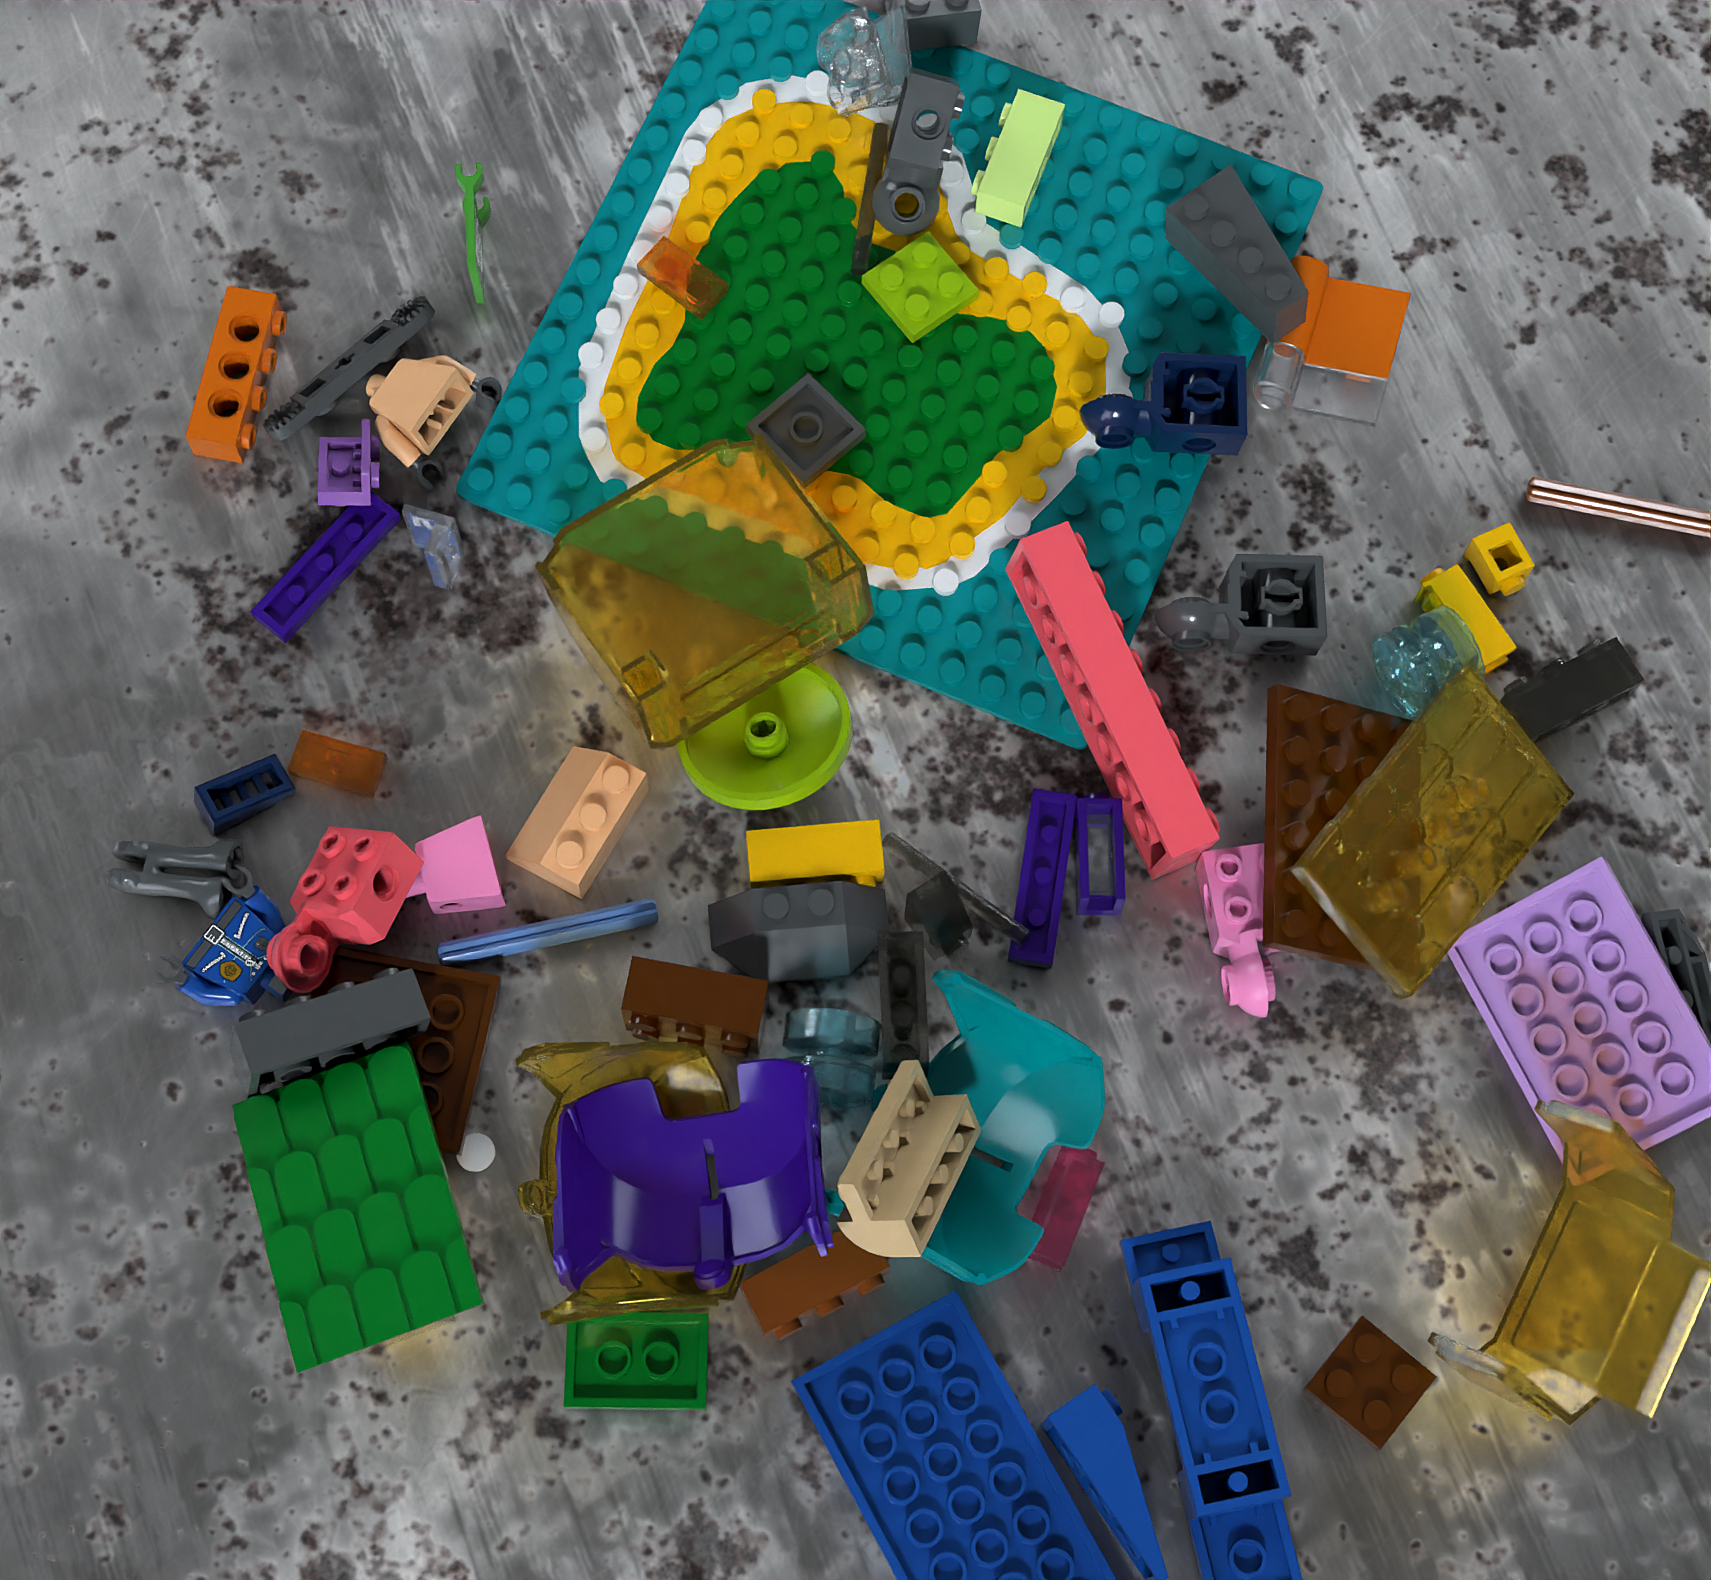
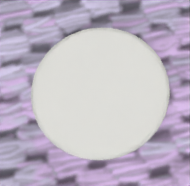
[456,1133,495,1172]

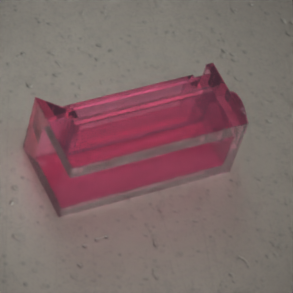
[1028,1146,1105,1272]

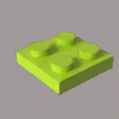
[862,231,979,343]

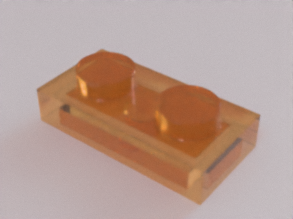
[637,236,728,320]
[287,729,388,799]

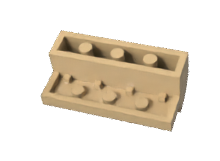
[836,1060,981,1257]

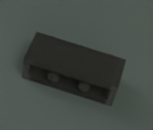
[1495,637,1644,751]
[876,931,929,1080]

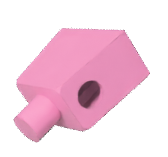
[406,815,506,914]

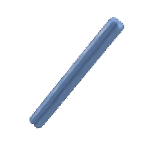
[437,898,659,967]

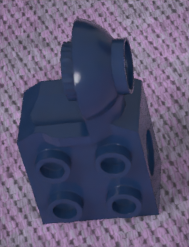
[1079,352,1248,456]

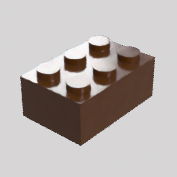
[621,956,769,1058]

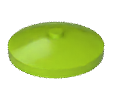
[676,655,853,810]

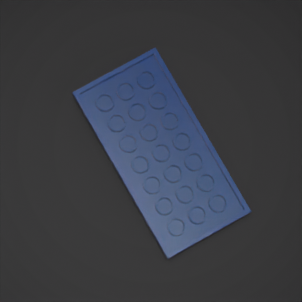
[791,1290,1117,1580]

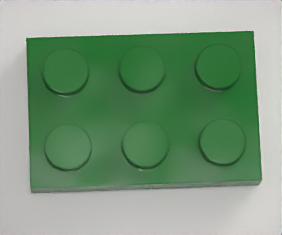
[564,1311,709,1411]

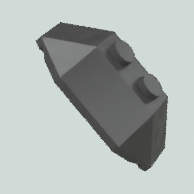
[708,881,889,984]
[1640,909,1711,1043]

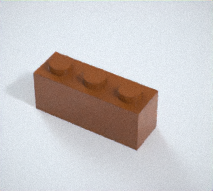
[739,1229,890,1340]

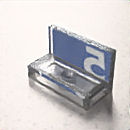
[402,504,465,590]

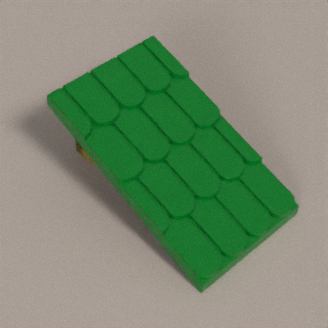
[232,1041,485,1373]

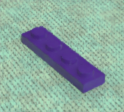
[250,491,401,643]
[1007,788,1077,969]

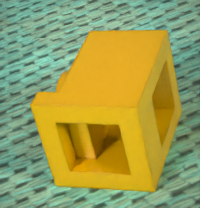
[1463,522,1535,596]

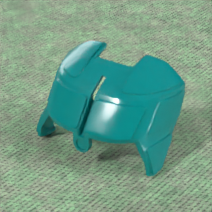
[825,969,1105,1286]

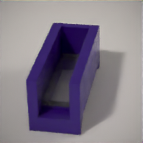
[1074,793,1126,915]

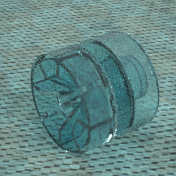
[782,1008,881,1108]

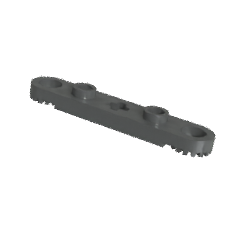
[263,296,435,441]

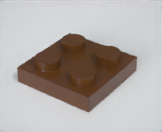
[1303,1315,1437,1451]

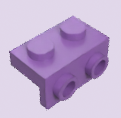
[318,419,380,506]

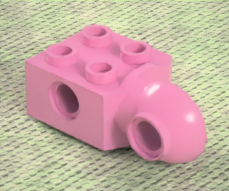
[1195,843,1281,1018]

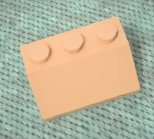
[505,746,649,900]

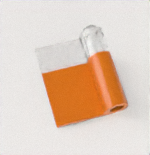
[1252,256,1411,427]

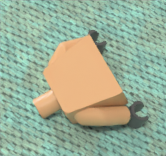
[366,355,502,490]

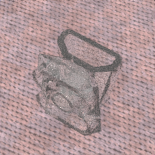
[816,5,912,117]

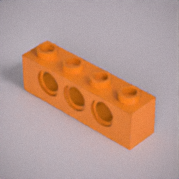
[185,286,287,463]

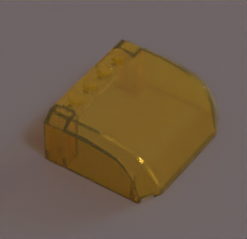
[535,433,874,749]

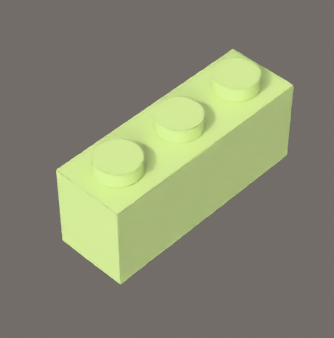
[971,89,1065,228]

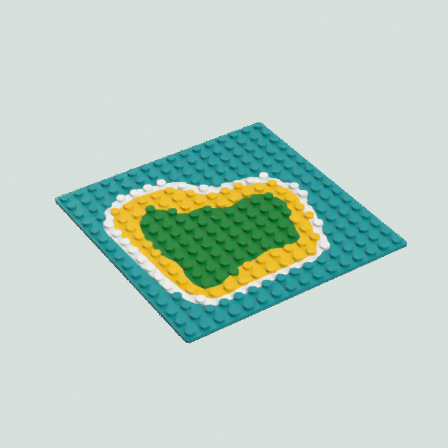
[456,0,1323,750]

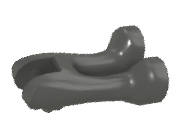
[107,839,244,920]

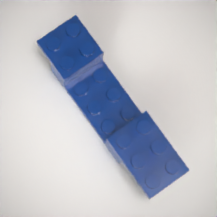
[1119,1220,1302,1580]

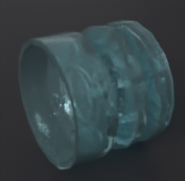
[1371,605,1485,719]

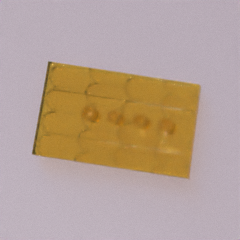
[1290,665,1575,1000]

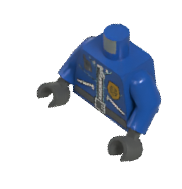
[151,865,294,1007]

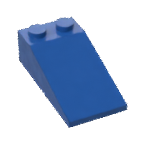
[1040,1384,1169,1580]

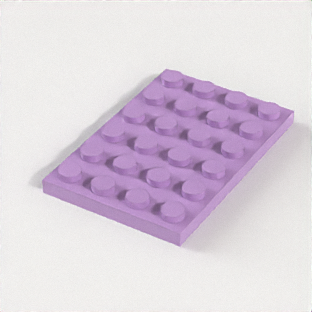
[1442,856,1711,1186]

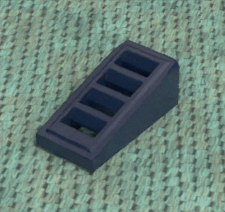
[194,754,296,836]

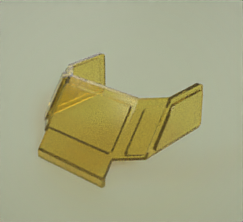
[1428,1100,1711,1425]

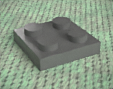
[746,373,866,490]

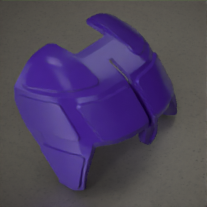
[553,1058,834,1292]

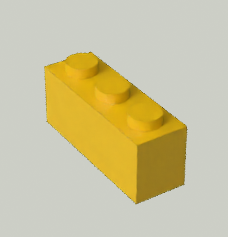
[746,819,885,889]

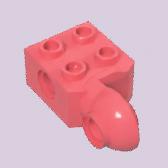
[266,826,424,993]

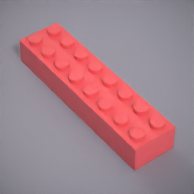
[1005,521,1220,880]

